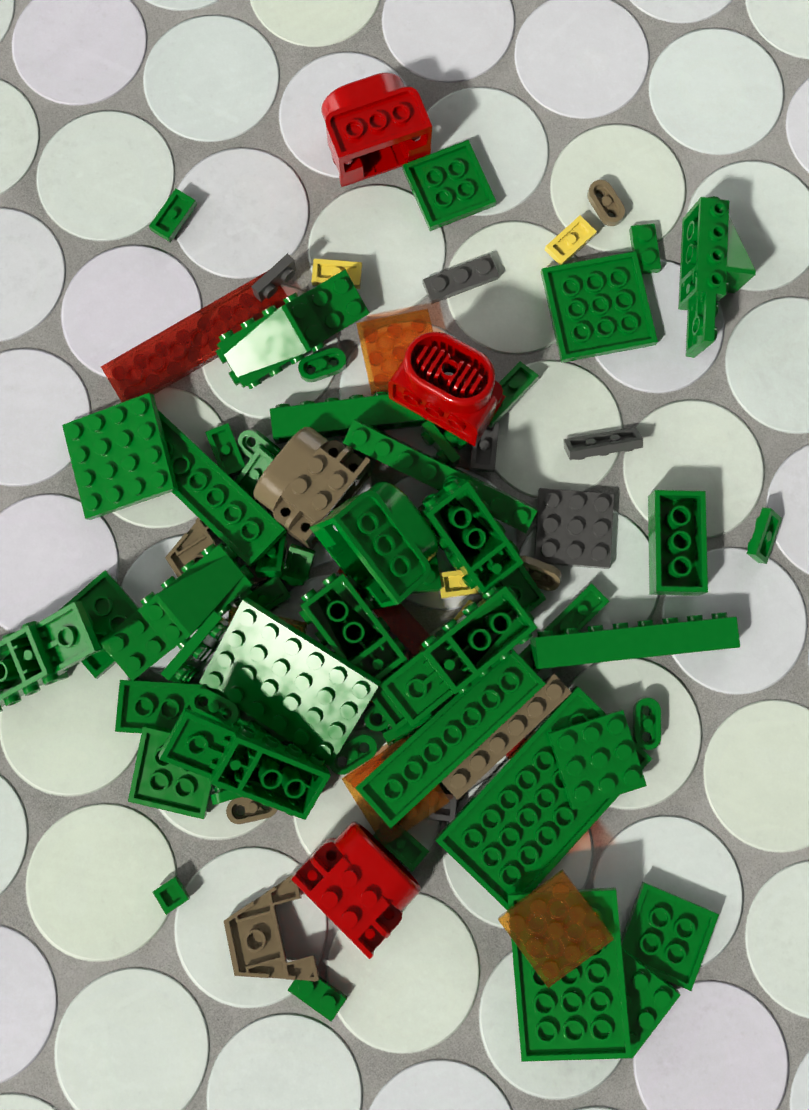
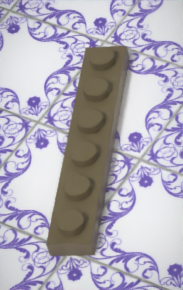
[442,673,572,800]

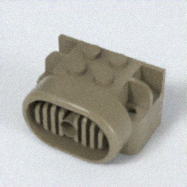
[253,427,372,550]

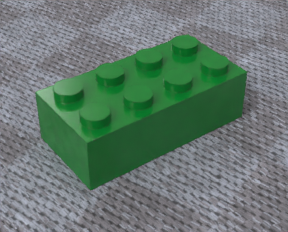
[648,490,708,596]

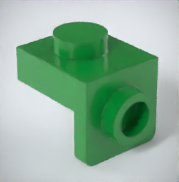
[279,544,316,586]

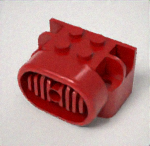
[321,73,432,187]
[388,332,506,446]
[291,822,421,959]

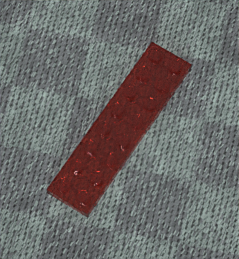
[101,270,288,402]

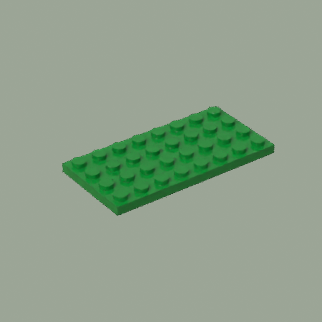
[435,686,652,912]

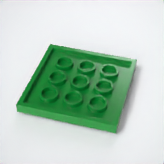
[541,251,658,363]
[62,393,178,520]

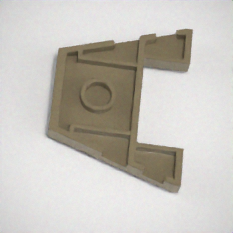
[165,518,270,584]
[224,875,320,981]

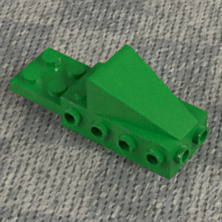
[678,196,756,358]
[215,269,370,389]
[417,477,546,612]
[99,543,255,681]
[299,572,408,731]
[380,586,538,727]
[0,601,101,712]
[159,708,331,820]

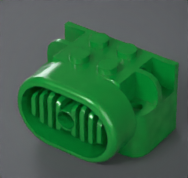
[310,482,438,610]

